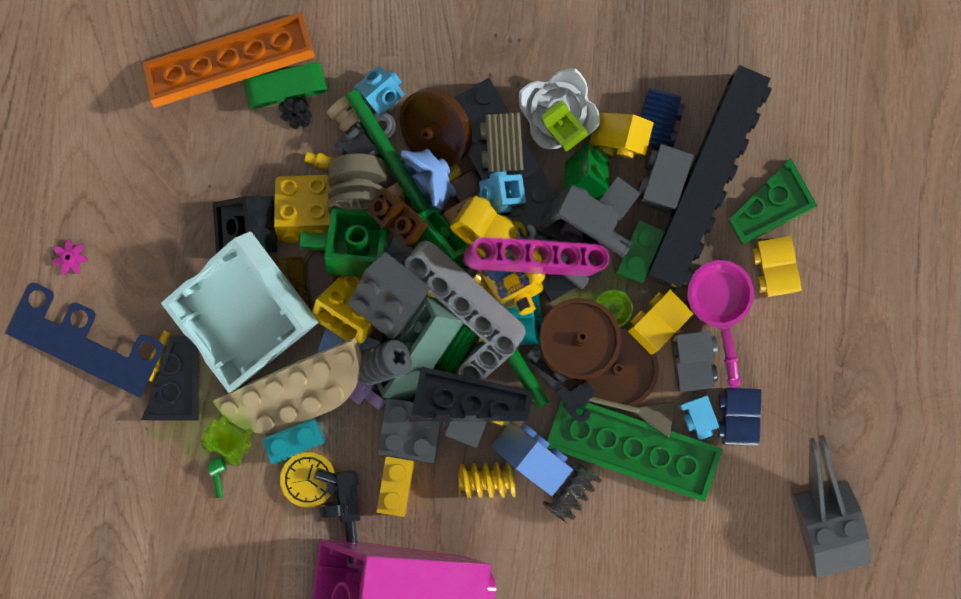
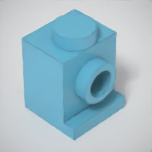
[678,395,719,440]

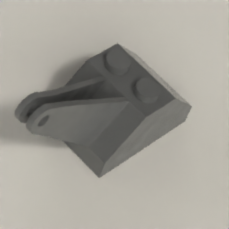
[791,435,871,578]

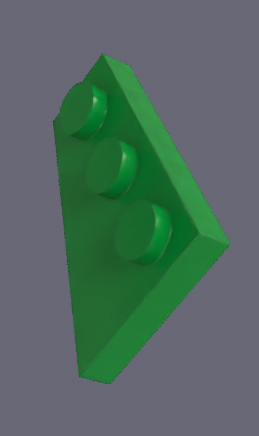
[729,158,817,245]

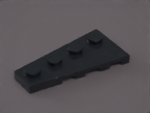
[410,366,533,421]

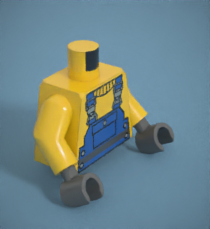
[456,224,545,315]

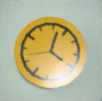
[280,452,335,508]

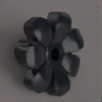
[278,97,312,129]

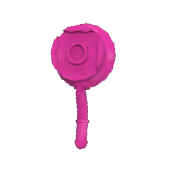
[687,260,754,388]

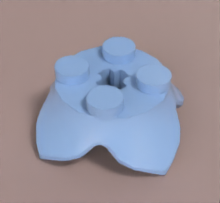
[390,149,457,213]

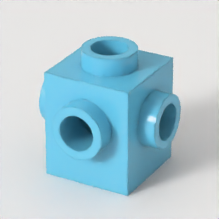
[354,65,405,116]
[479,171,526,214]

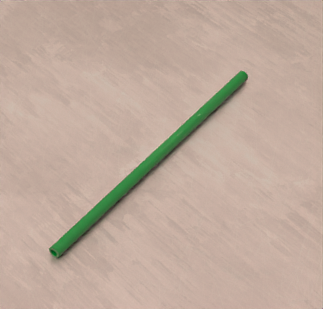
[345,89,549,409]

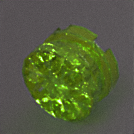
[595,289,633,327]

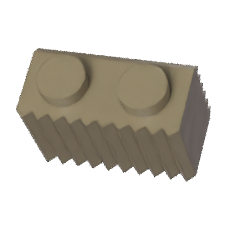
[480,113,523,174]

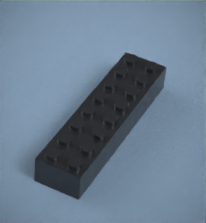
[645,65,772,290]
[454,78,600,302]

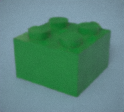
[300,208,390,277]

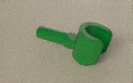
[208,457,227,498]

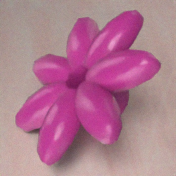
[52,239,88,275]

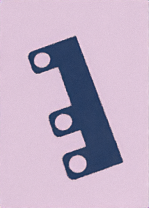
[6,283,163,398]

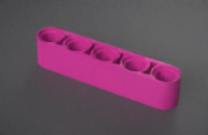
[464,237,609,276]

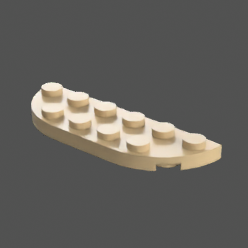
[213,337,362,434]

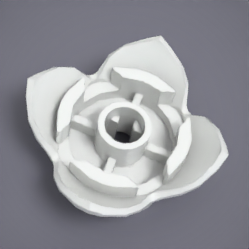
[519,68,600,149]

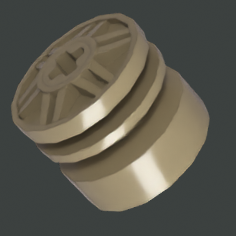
[328,154,387,214]

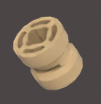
[326,95,361,133]

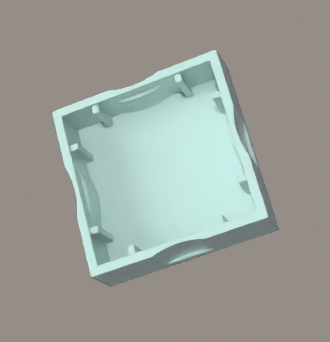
[161,231,319,393]

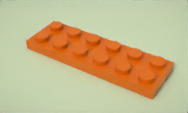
[143,12,315,108]

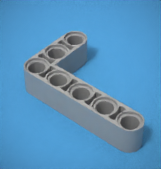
[405,241,525,380]

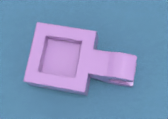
[349,381,386,410]

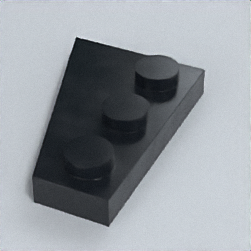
[141,336,200,421]

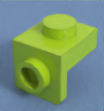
[541,100,588,152]

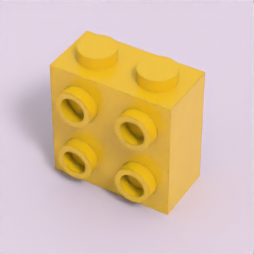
[312,275,377,346]

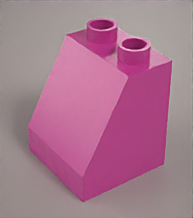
[312,539,496,599]

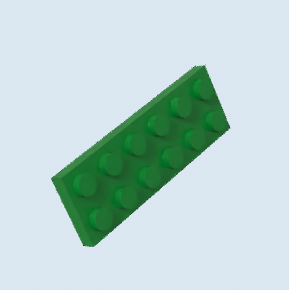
[547,400,723,502]

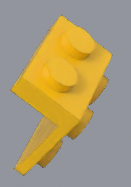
[274,175,331,243]

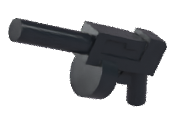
[314,468,360,563]

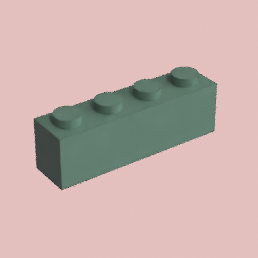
[377,297,463,401]

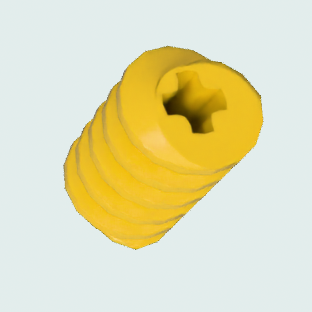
[458,462,516,499]

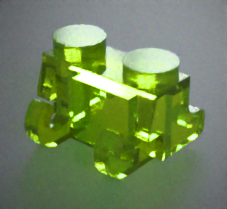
[200,415,253,466]

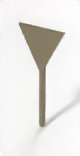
[589,397,675,438]

